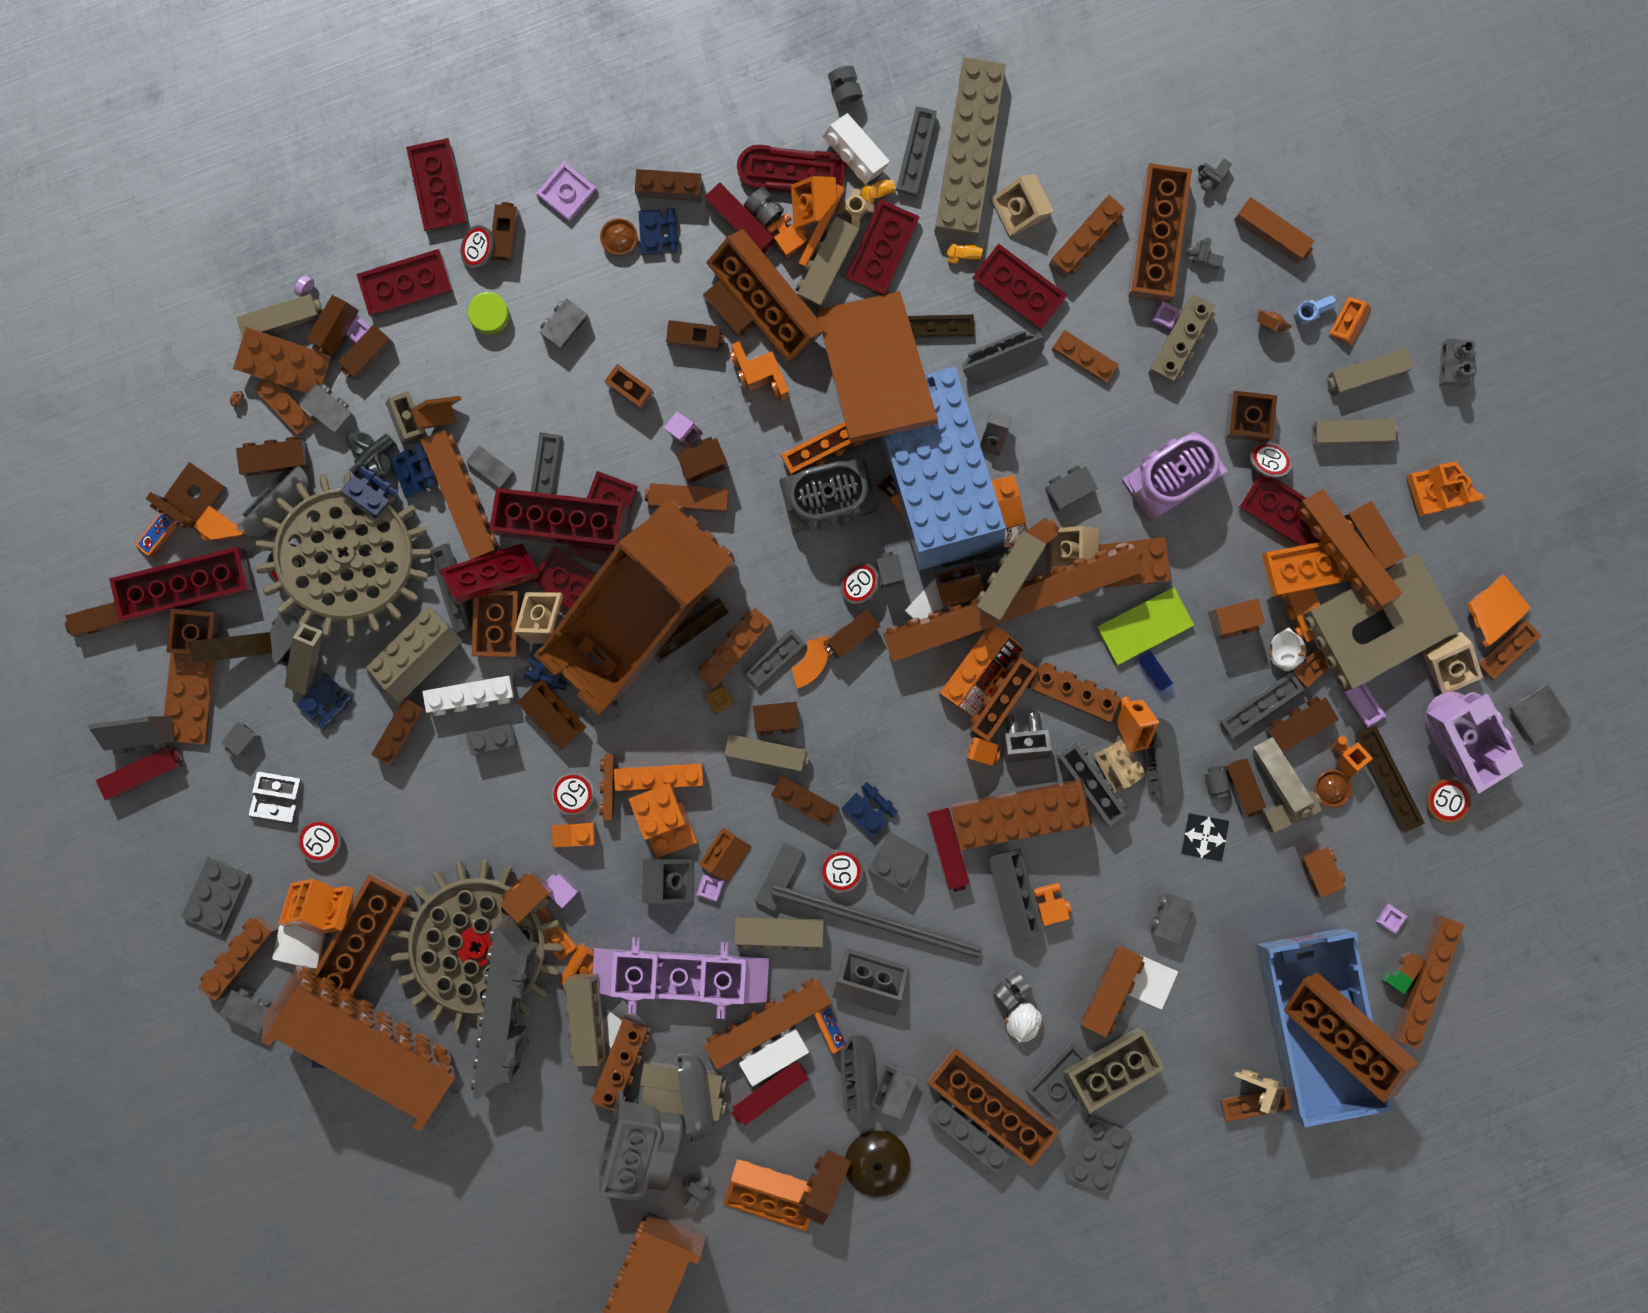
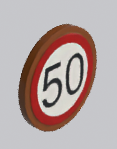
[1427,779,1471,823]

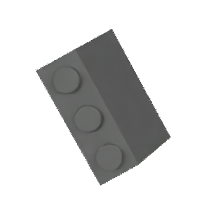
[89,716,174,754]
[832,949,909,1016]

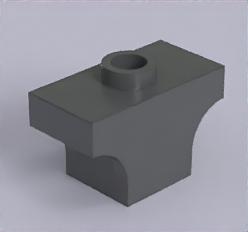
[980,410,1012,456]

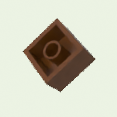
[1225,391,1277,442]
[676,437,729,485]
[166,609,222,655]

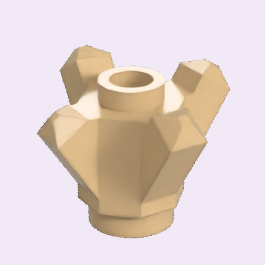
[835,189,874,229]

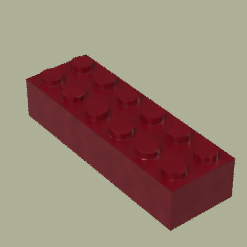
[489,488,629,550]
[109,547,254,623]

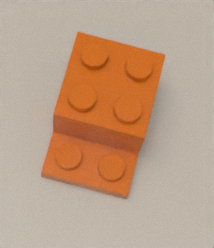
[729,341,790,402]
[629,783,698,859]
[278,879,354,934]

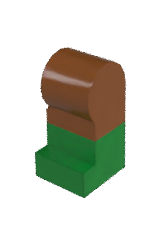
[1381,952,1423,994]

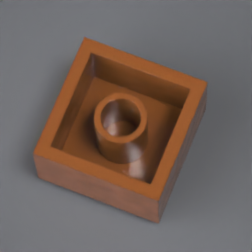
[1208,598,1265,640]

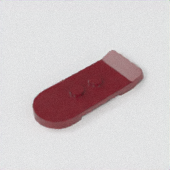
[737,145,846,193]

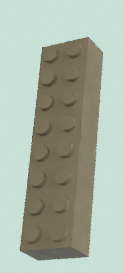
[934,57,1006,239]

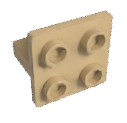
[1094,739,1145,793]

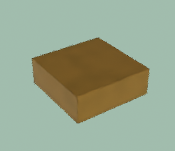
[705,685,734,714]

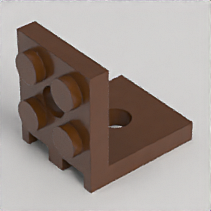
[146,462,227,530]

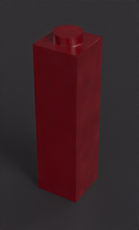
[704,182,774,255]
[96,747,183,800]
[927,807,970,892]
[731,1060,809,1126]

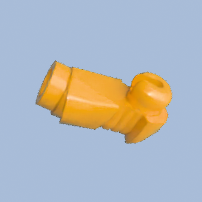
[860,179,895,204]
[946,243,983,264]

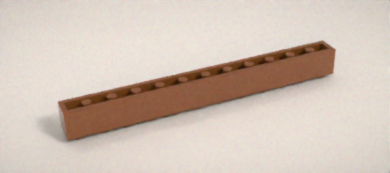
[883,542,1143,662]

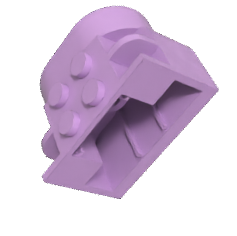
[1122,432,1228,522]
[1425,691,1523,794]

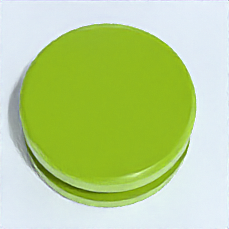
[468,292,510,335]

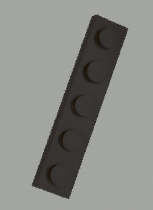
[1355,725,1425,833]

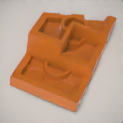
[1406,461,1485,517]
[1467,574,1531,647]

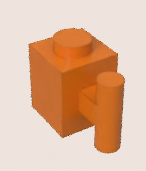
[765,213,809,260]
[1331,736,1373,779]
[1033,882,1072,926]

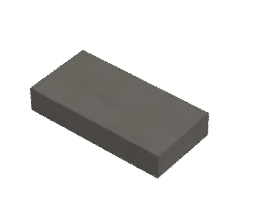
[466,445,514,488]

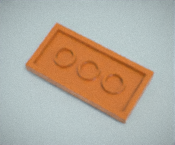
[1261,542,1349,597]

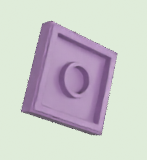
[536,161,597,222]

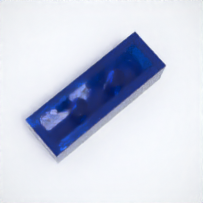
[1137,650,1173,692]

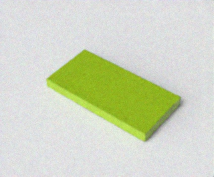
[1097,587,1194,666]

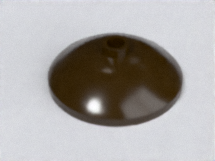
[845,1130,910,1197]

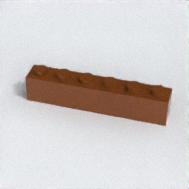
[421,430,499,560]
[1296,489,1402,614]
[1391,915,1464,1049]
[704,977,832,1069]

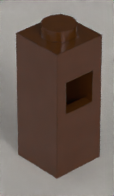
[490,202,519,263]
[703,280,754,338]
[306,295,359,356]
[666,320,725,352]
[338,324,394,380]
[65,602,128,637]
[823,609,881,659]
[1223,758,1266,817]

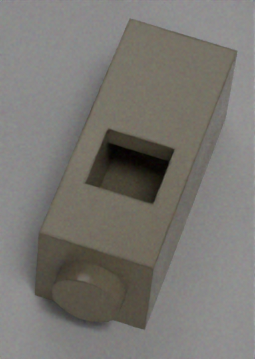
[1261,790,1322,833]

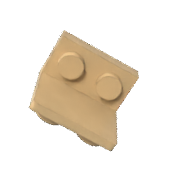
[1234,1069,1284,1114]

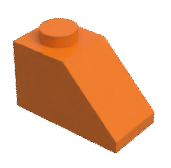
[193,506,247,542]
[966,737,1001,766]
[551,822,597,847]

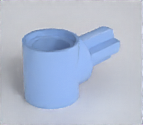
[1294,295,1337,325]

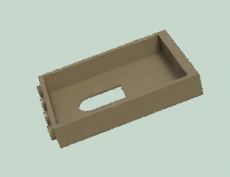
[1302,553,1459,692]

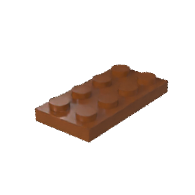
[233,327,332,393]
[164,654,216,745]

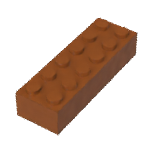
[1128,163,1192,302]
[706,229,826,362]
[951,779,1092,850]
[315,873,412,998]
[1284,972,1419,1103]
[927,1045,1060,1167]

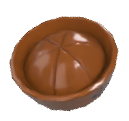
[600,218,638,255]
[1256,309,1292,334]
[1314,770,1352,808]

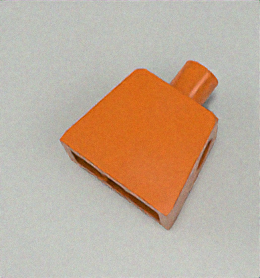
[1116,696,1159,752]

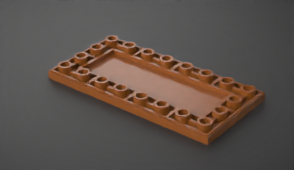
[816,291,938,443]

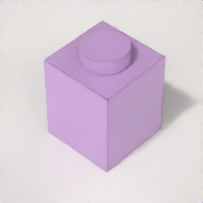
[664,411,703,447]
[545,873,579,908]

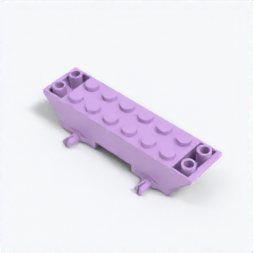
[593,937,769,1019]

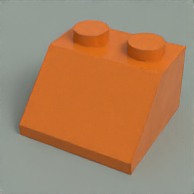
[791,176,838,228]

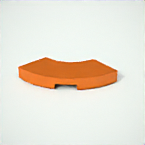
[792,636,828,689]

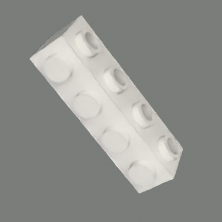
[423,676,516,716]

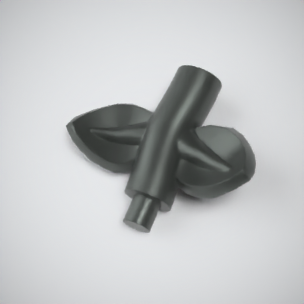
[346,432,396,478]

